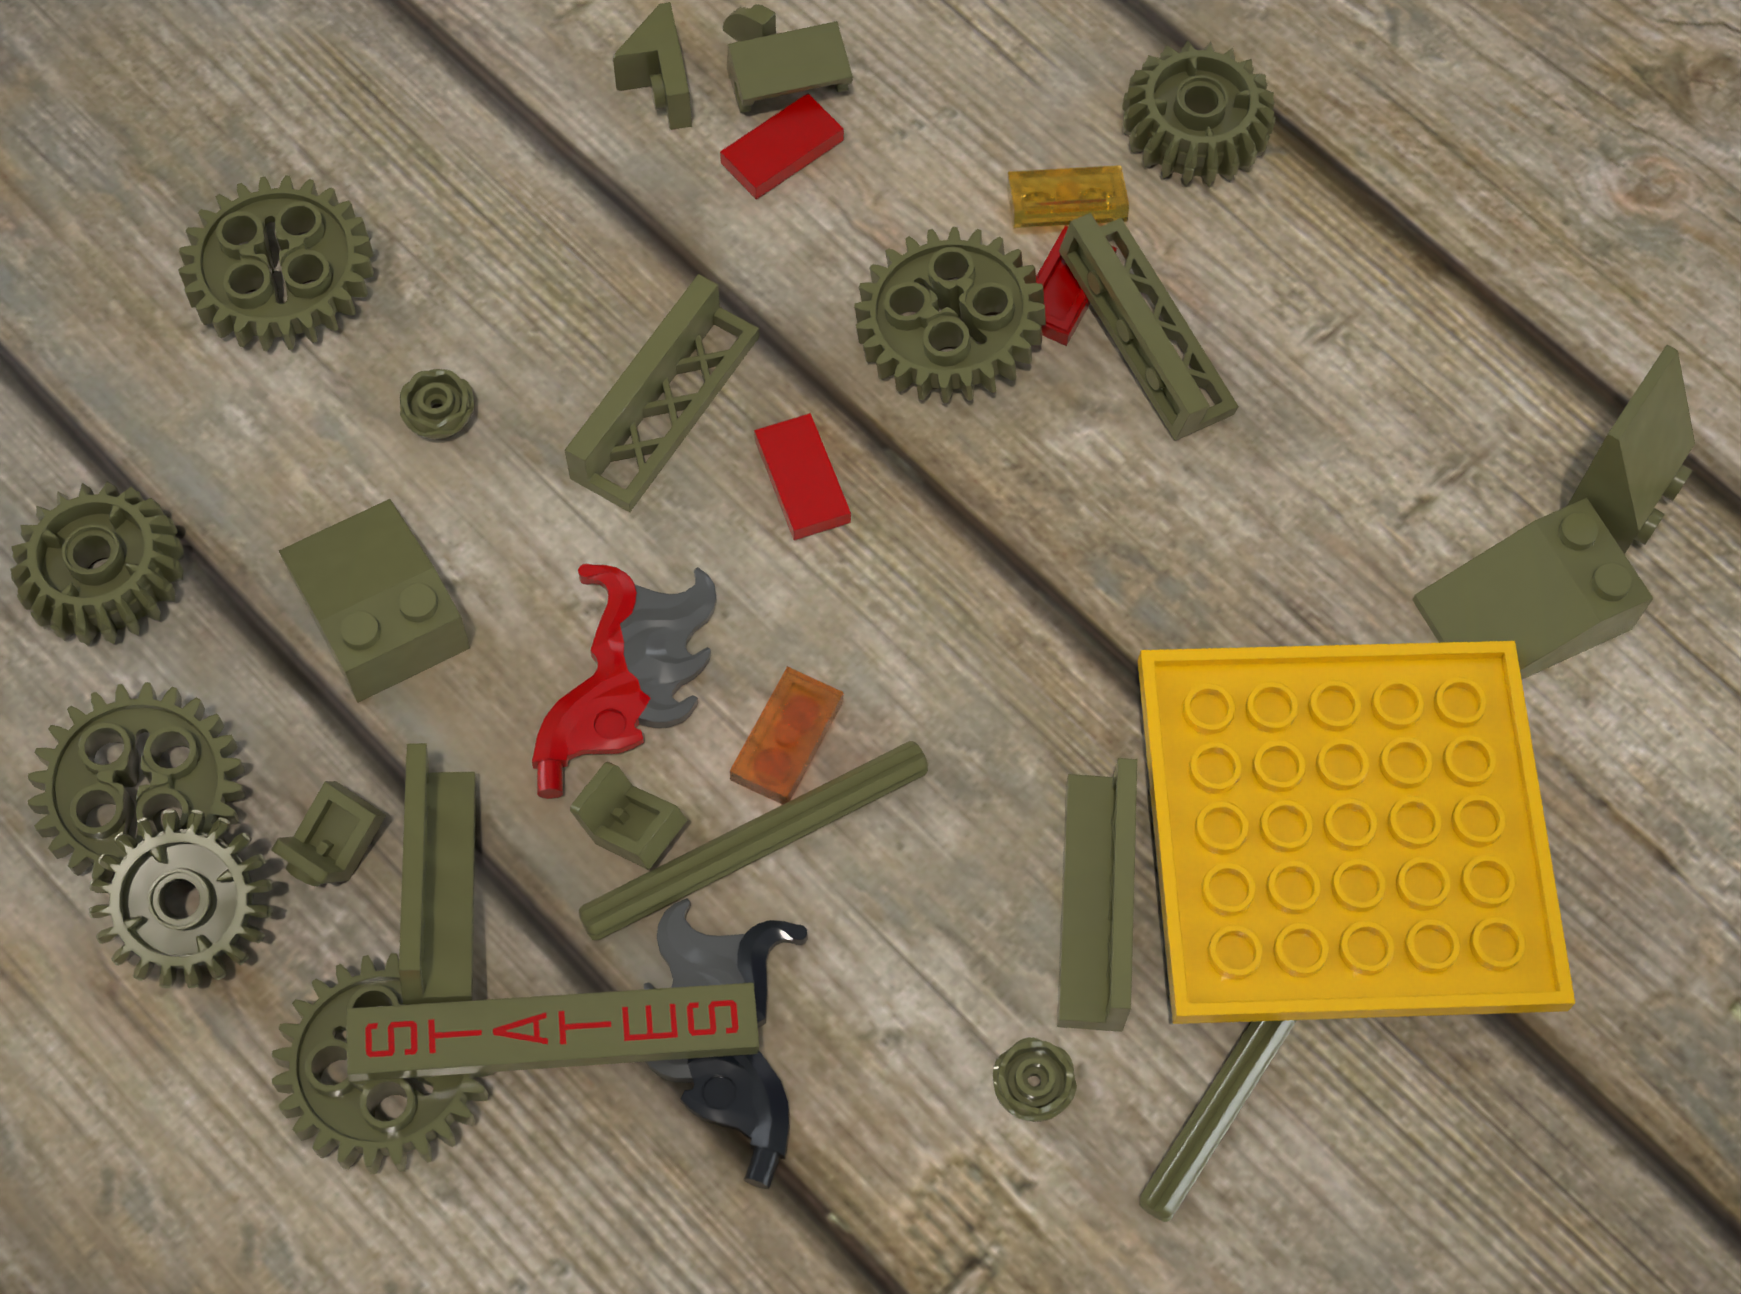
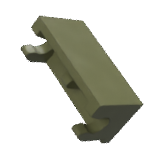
[727,21,853,113]

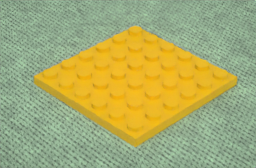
[1138,641,1575,1024]

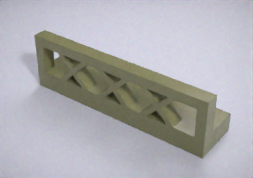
[1059,213,1239,441]
[565,274,759,513]
[399,743,476,1005]
[1057,758,1137,1032]

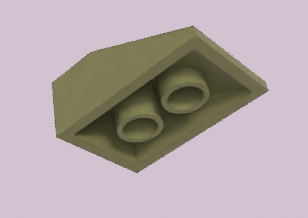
[1567,344,1695,554]
[1412,498,1653,680]
[279,499,470,703]

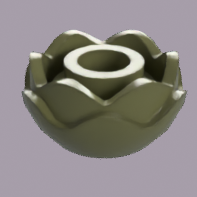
[400,369,474,439]
[993,1037,1077,1122]

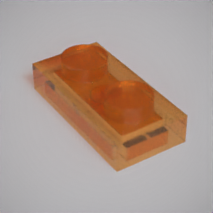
[730,666,844,805]

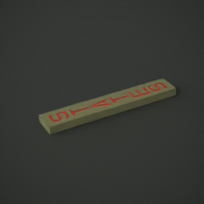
[346,983,760,1082]

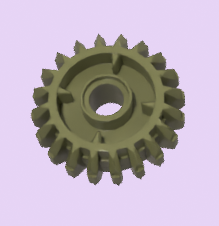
[1122,40,1276,187]
[10,481,184,646]
[89,810,274,988]

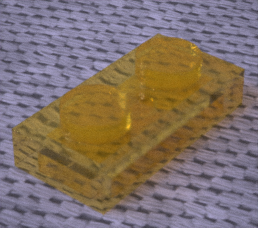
[1007,165,1129,228]

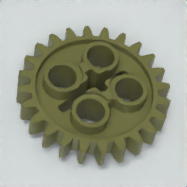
[178,175,374,351]
[854,227,1046,403]
[28,682,246,881]
[272,953,494,1174]

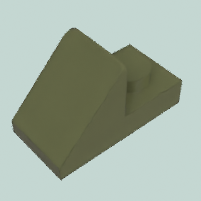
[613,2,692,130]

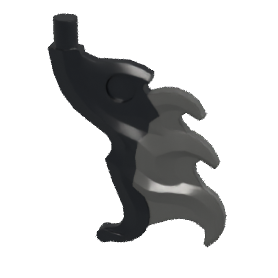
[644,898,808,1189]

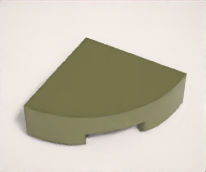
[723,4,776,42]

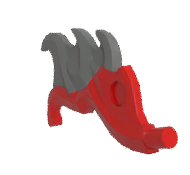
[532,564,717,799]

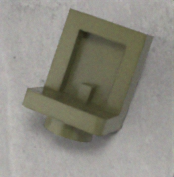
[570,762,687,870]
[271,781,386,887]

